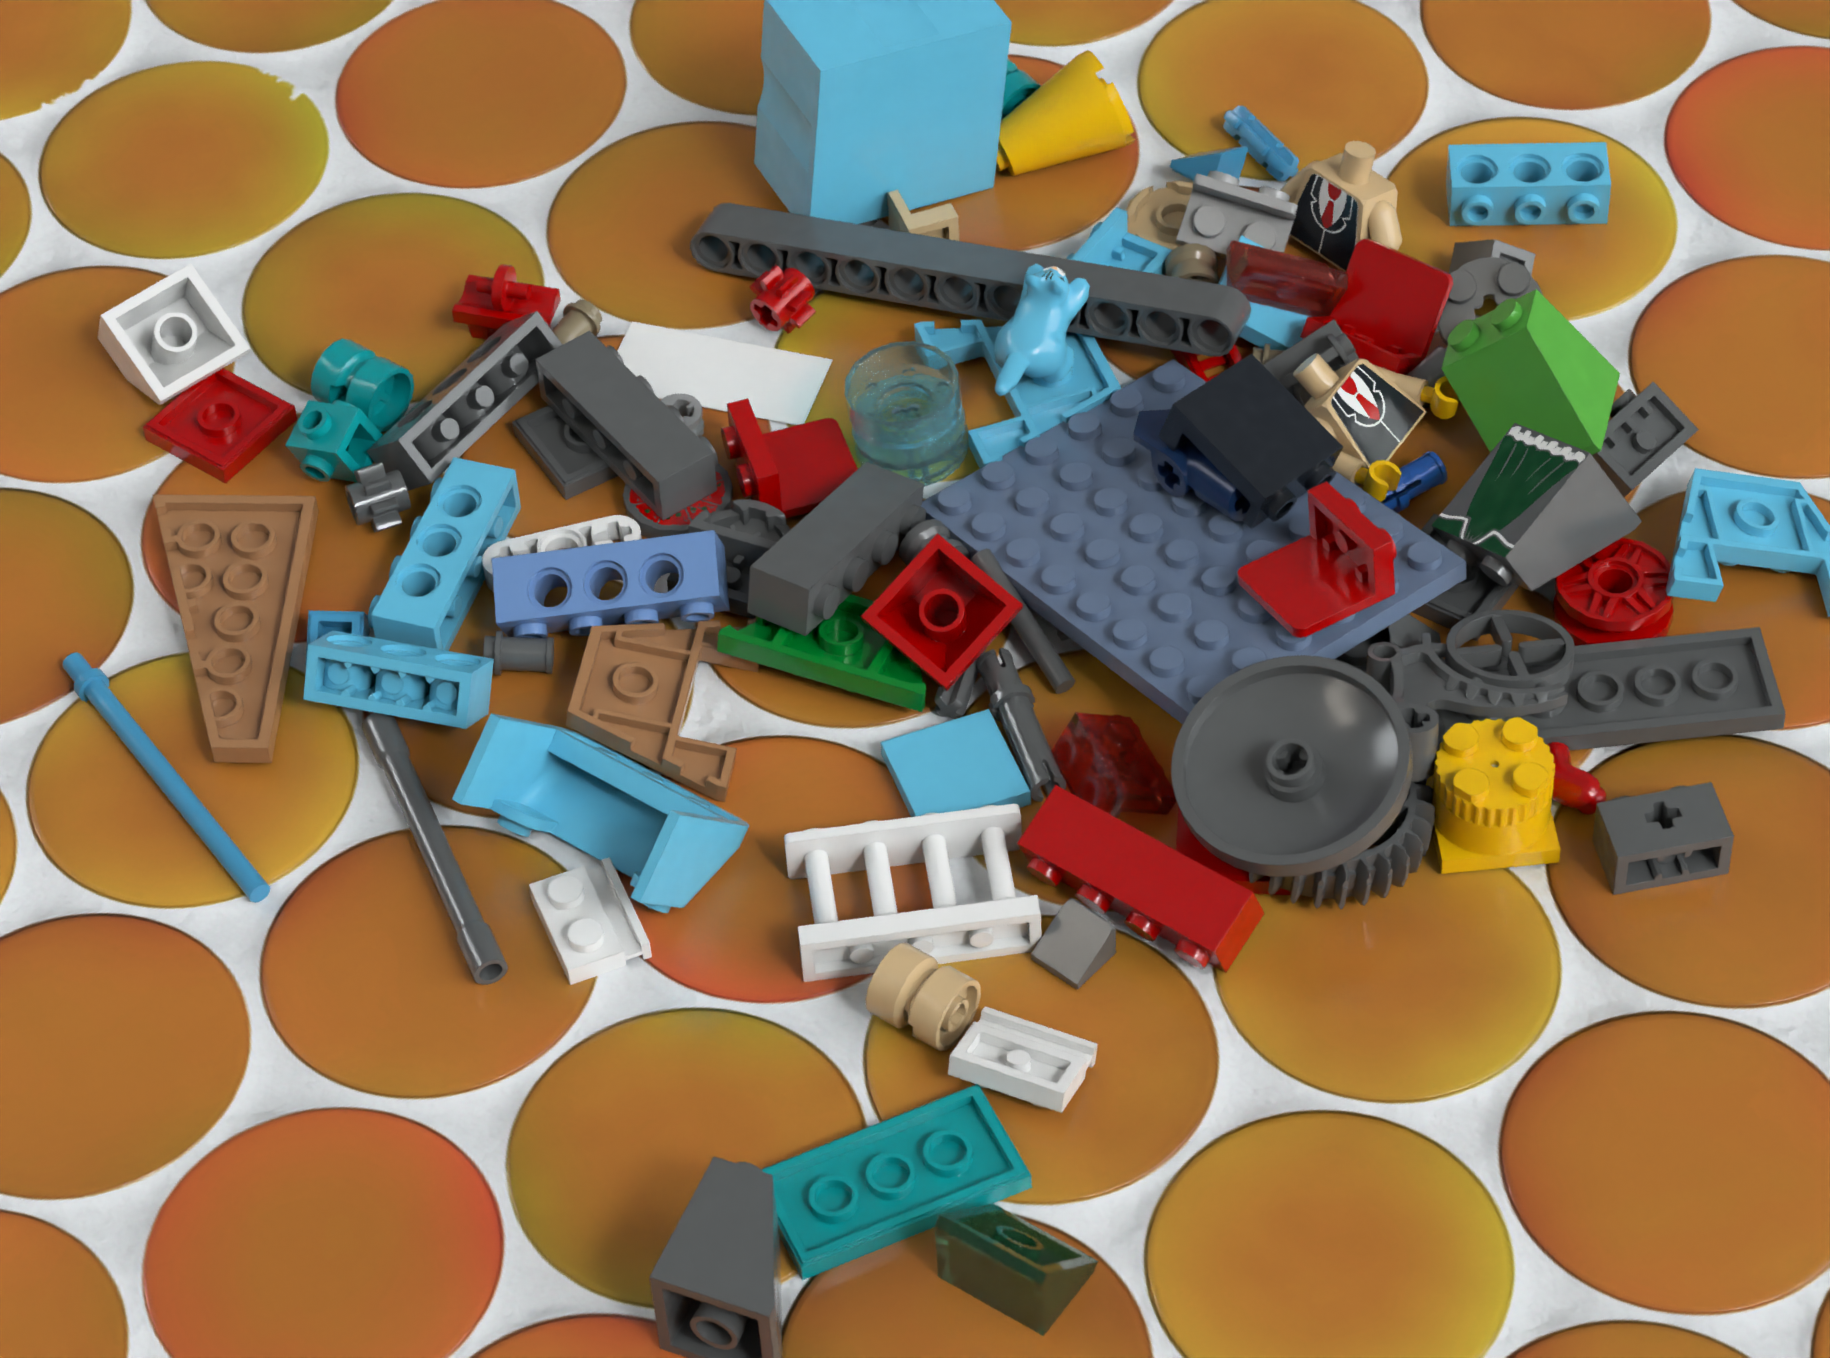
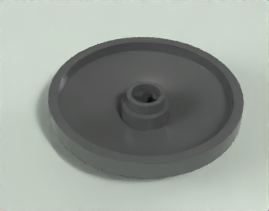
[1171,655,1413,877]

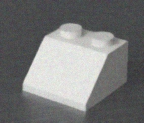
[98,263,251,405]

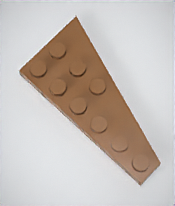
[153,495,319,763]

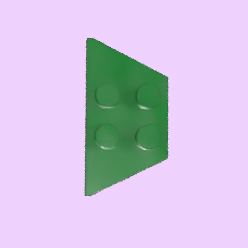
[717,594,926,712]

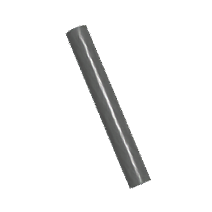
[971,549,1075,694]

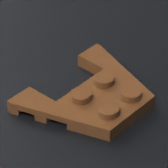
[566,619,760,802]

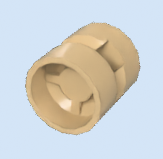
[866,943,981,1051]

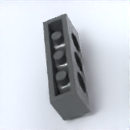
[366,311,563,491]

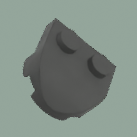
[667,499,791,619]

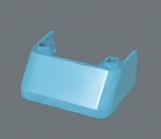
[452,713,750,913]

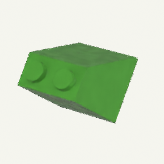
[1441,289,1620,455]

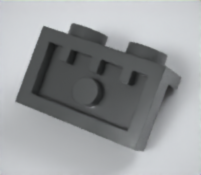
[1592,381,1699,497]

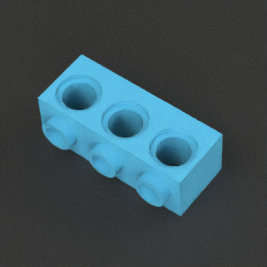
[1446,142,1611,226]
[303,630,494,729]

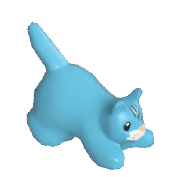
[994,264,1090,396]

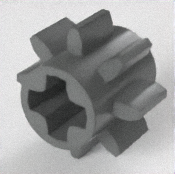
[345,462,411,532]

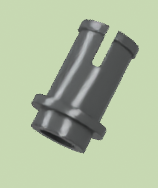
[483,631,554,676]

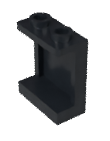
[1158,354,1343,529]

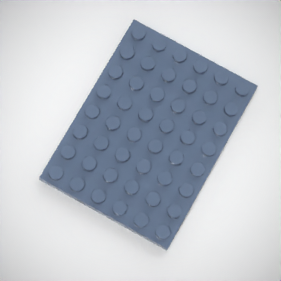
[921,359,1466,724]

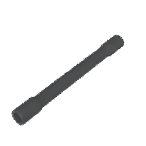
[362,713,508,985]

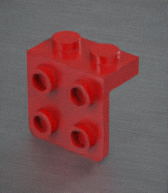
[1300,239,1453,375]
[721,398,858,518]
[1238,481,1397,638]

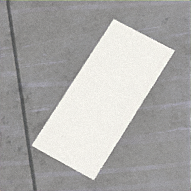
[617,321,833,425]

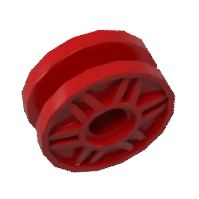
[1553,537,1674,646]

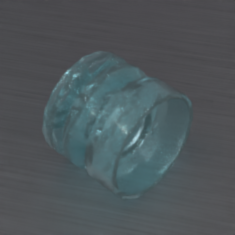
[844,341,968,487]

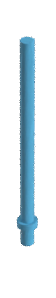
[62,652,270,903]

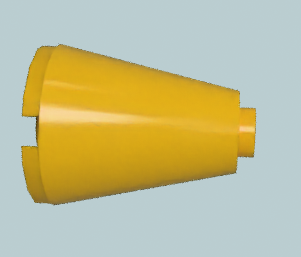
[996,50,1135,176]

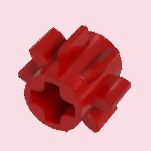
[749,265,816,334]

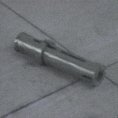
[977,648,1066,802]

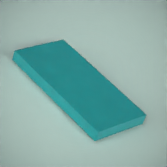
[761,1084,1032,1280]

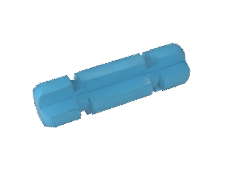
[1223,105,1299,182]

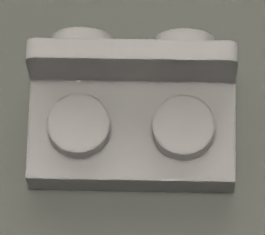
[1176,171,1298,260]

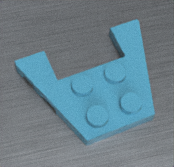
[914,319,1121,468]
[1666,468,1830,617]

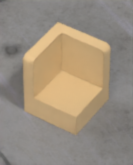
[887,190,959,241]

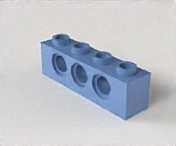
[492,530,730,639]

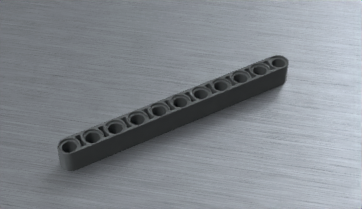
[690,203,1251,356]

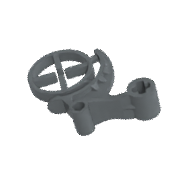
[1366,610,1575,782]

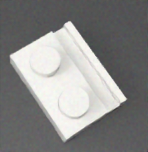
[529,857,652,985]
[948,1006,1098,1113]

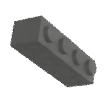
[535,331,718,520]
[747,462,926,636]

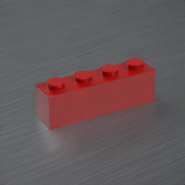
[1017,785,1265,973]

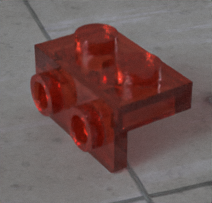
[1051,712,1177,818]

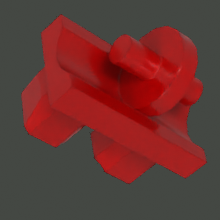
[452,264,561,340]

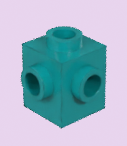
[285,400,383,482]

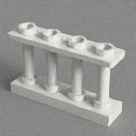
[784,804,1042,982]

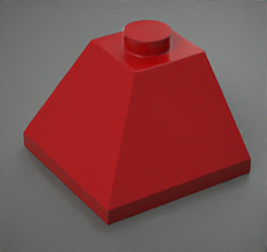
[861,533,1023,691]

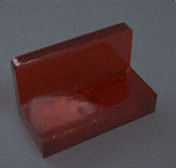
[1226,241,1348,317]

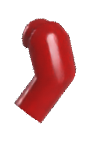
[1547,742,1606,815]

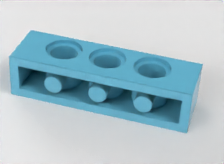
[368,457,521,651]

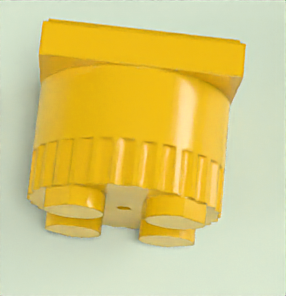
[1426,717,1561,874]

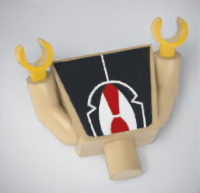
[1280,141,1402,301]
[1293,353,1460,502]

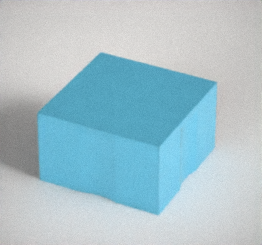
[754,0,1012,224]

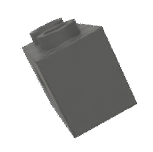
[1592,782,1734,895]

